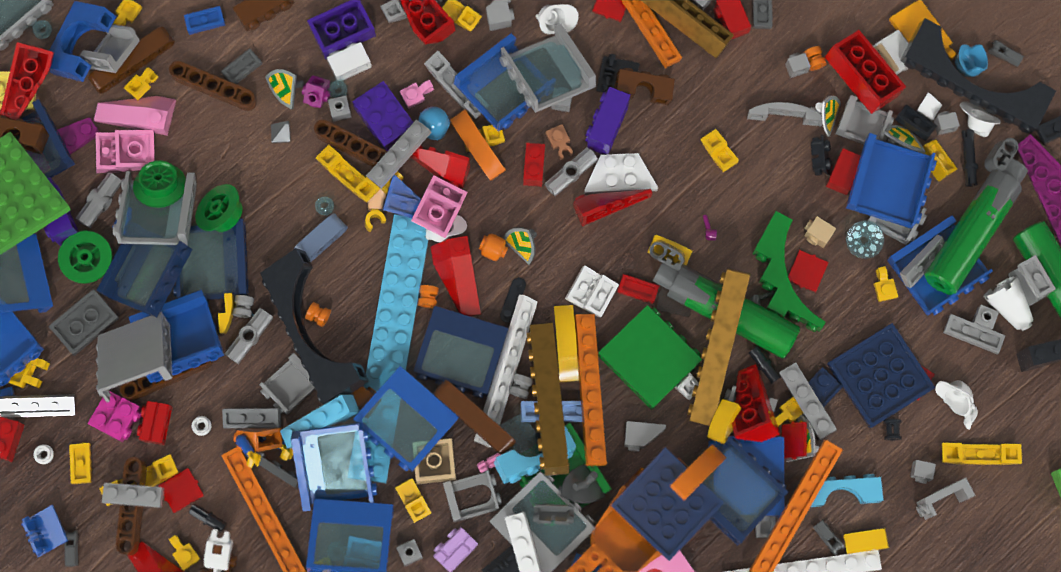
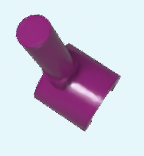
[703,215,717,241]

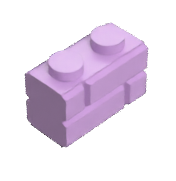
[433,527,478,572]

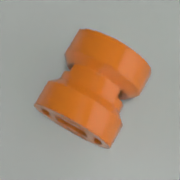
[803,46,827,71]
[417,285,439,308]
[305,302,331,327]

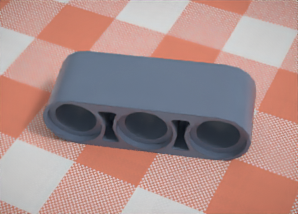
[294,213,348,262]

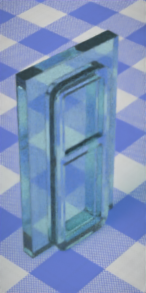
[499,414,541,478]

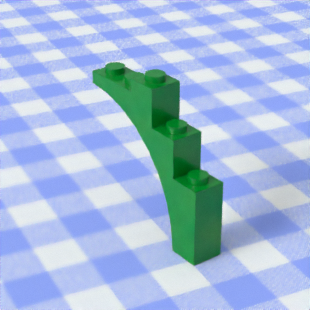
[753,211,826,332]

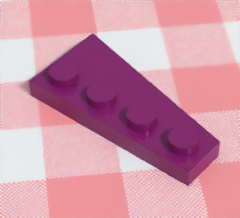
[26,117,100,174]

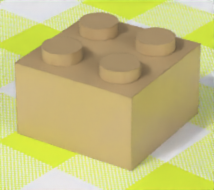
[412,438,456,484]

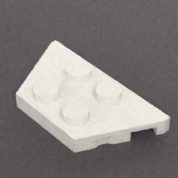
[585,153,658,194]

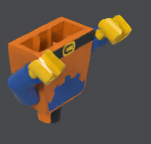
[233,428,293,468]

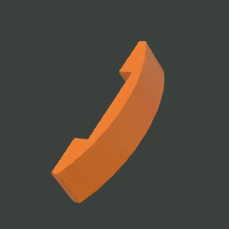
[450,110,506,181]
[670,444,727,500]

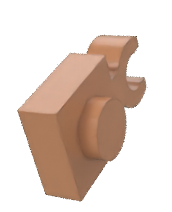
[545,124,573,160]

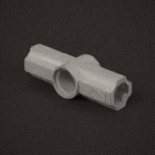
[545,147,598,197]
[76,172,122,228]
[225,308,274,364]

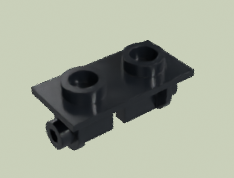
[811,135,832,176]

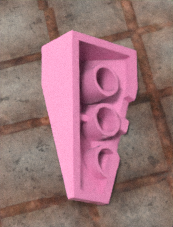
[94,96,176,136]

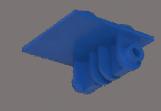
[21,505,68,557]

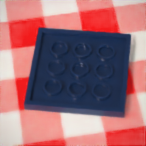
[827,323,936,429]
[611,447,724,561]

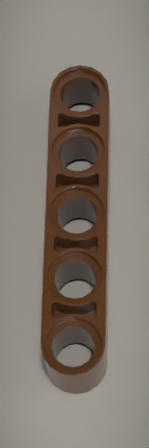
[88,27,175,94]
[169,61,257,111]
[314,120,388,167]
[120,361,212,401]
[432,379,516,455]
[116,457,147,556]

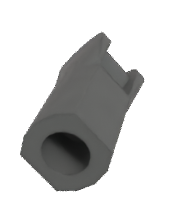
[988,40,1024,67]
[813,520,845,555]
[64,530,79,567]

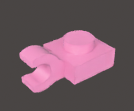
[399,80,434,109]

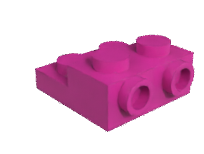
[88,392,142,443]

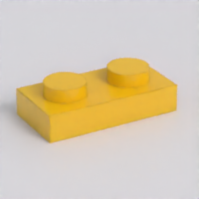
[69,443,92,484]

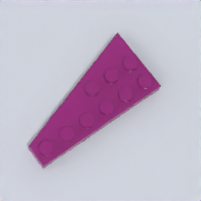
[1017,134,1061,246]

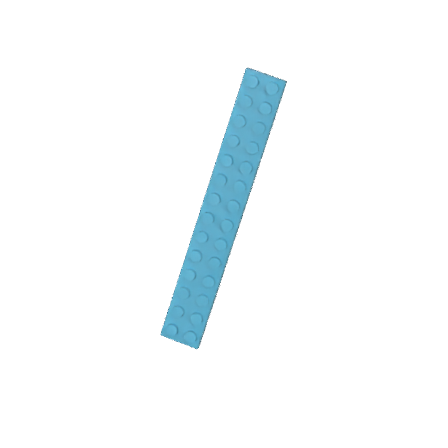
[347,214,429,484]

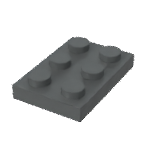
[48,289,119,356]

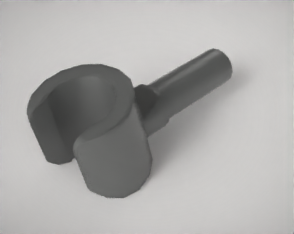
[749,290,774,306]

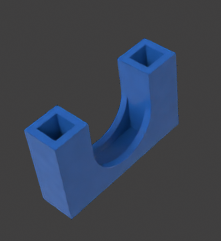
[49,1,116,82]

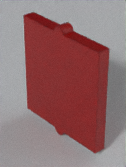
[592,0,626,22]
[788,250,829,293]
[782,421,807,460]
[158,468,204,514]

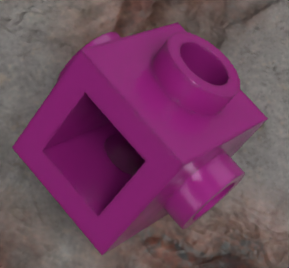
[302,75,331,108]

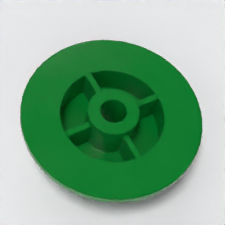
[133,160,186,208]
[195,184,243,232]
[58,231,112,284]

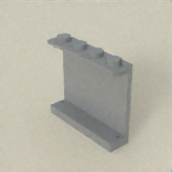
[96,312,173,402]

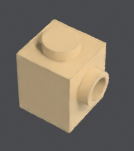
[804,216,836,248]

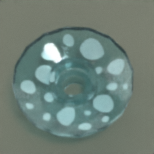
[846,221,884,259]

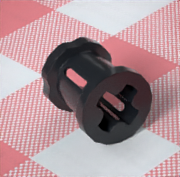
[884,419,902,441]

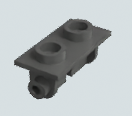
[533,504,574,525]

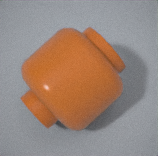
[479,233,508,261]

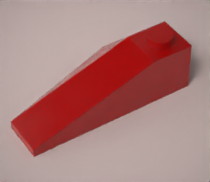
[400,0,456,45]
[0,42,54,120]
[410,145,470,189]
[573,189,653,226]
[430,236,481,316]
[732,364,780,442]
[127,541,184,572]

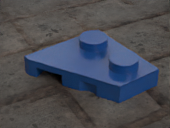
[383,175,421,218]

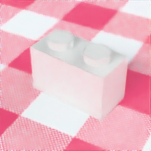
[327,42,371,83]

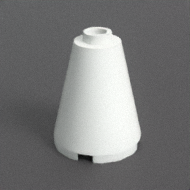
[984,276,1034,331]

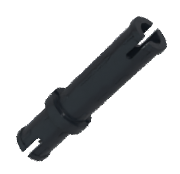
[962,129,978,187]

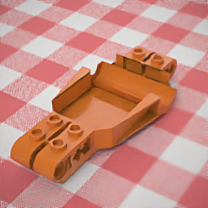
[566,457,688,572]

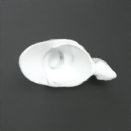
[935,380,978,430]

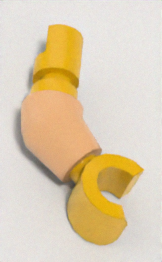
[364,171,404,232]

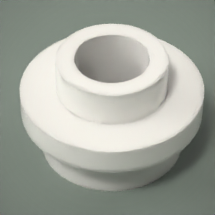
[192,416,212,436]
[34,444,54,464]

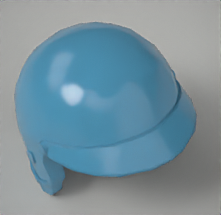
[955,44,988,77]
[418,107,450,140]

